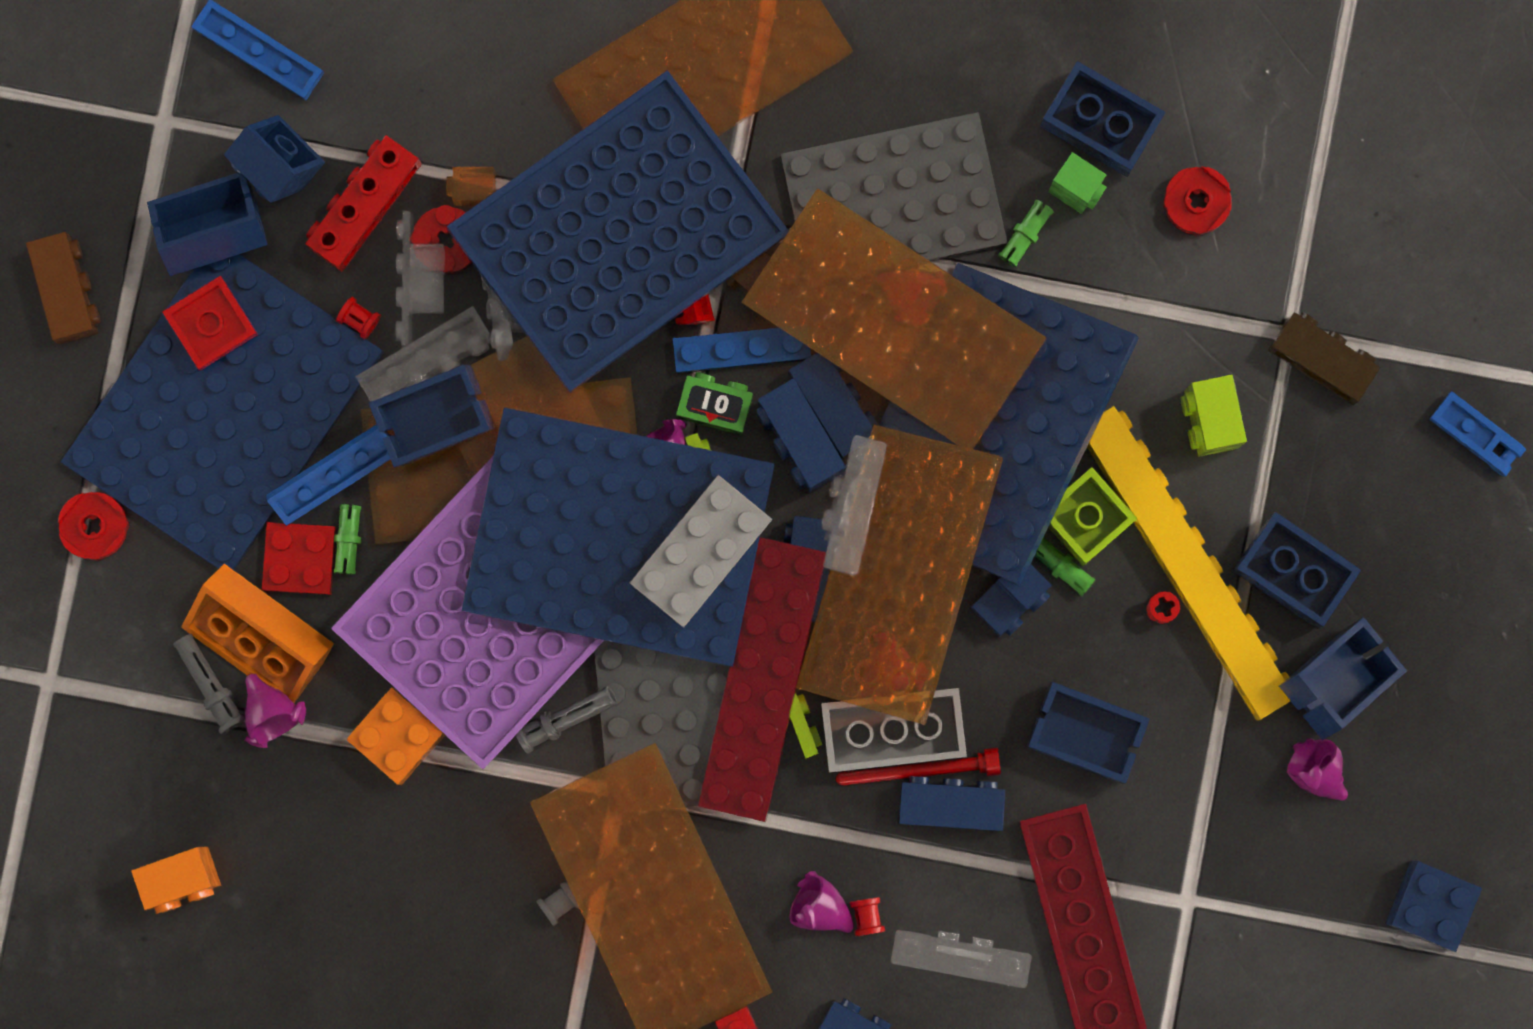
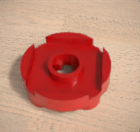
[1163,166,1232,236]
[411,205,472,274]
[58,492,129,561]

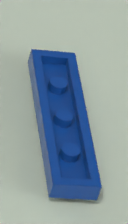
[191,0,324,101]
[673,325,811,374]
[266,424,390,526]

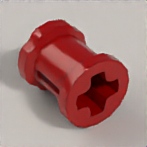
[336,296,381,340]
[1146,591,1180,624]
[850,897,885,936]

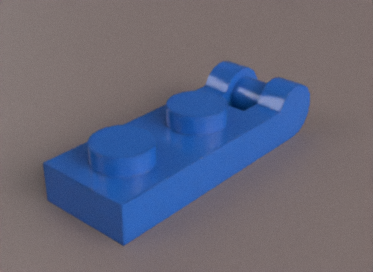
[1429,391,1526,477]

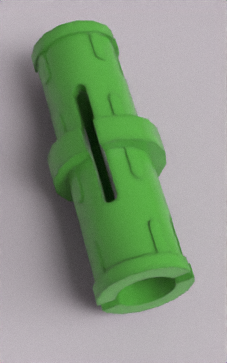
[998,200,1054,268]
[334,504,362,574]
[1034,537,1096,596]

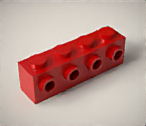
[305,135,422,272]

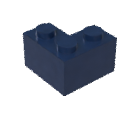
[970,564,1052,637]

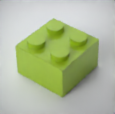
[1181,374,1247,457]
[1048,467,1138,567]

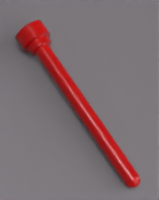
[836,747,1001,786]

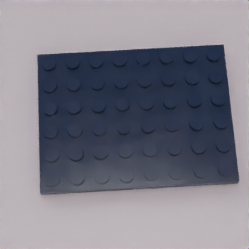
[447,70,790,393]
[61,254,384,571]
[840,263,1139,586]
[461,407,775,667]

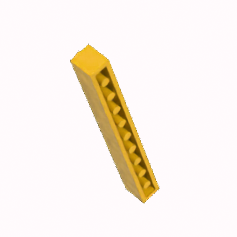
[1087,406,1290,720]

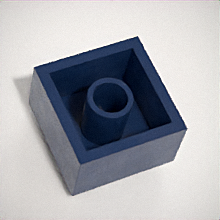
[224,115,325,203]
[1385,860,1482,952]

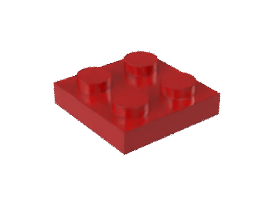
[163,276,258,371]
[262,522,336,595]

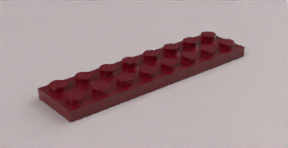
[698,537,827,822]
[1019,804,1147,1029]

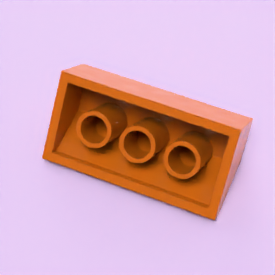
[181,564,334,703]

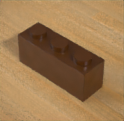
[26,232,101,345]

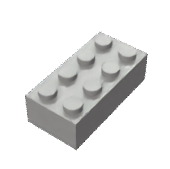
[629,475,772,627]
[821,688,967,773]

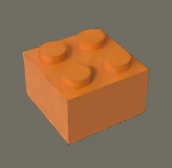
[346,687,445,785]
[131,847,221,914]

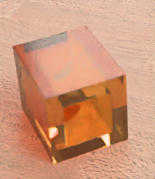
[446,167,496,206]

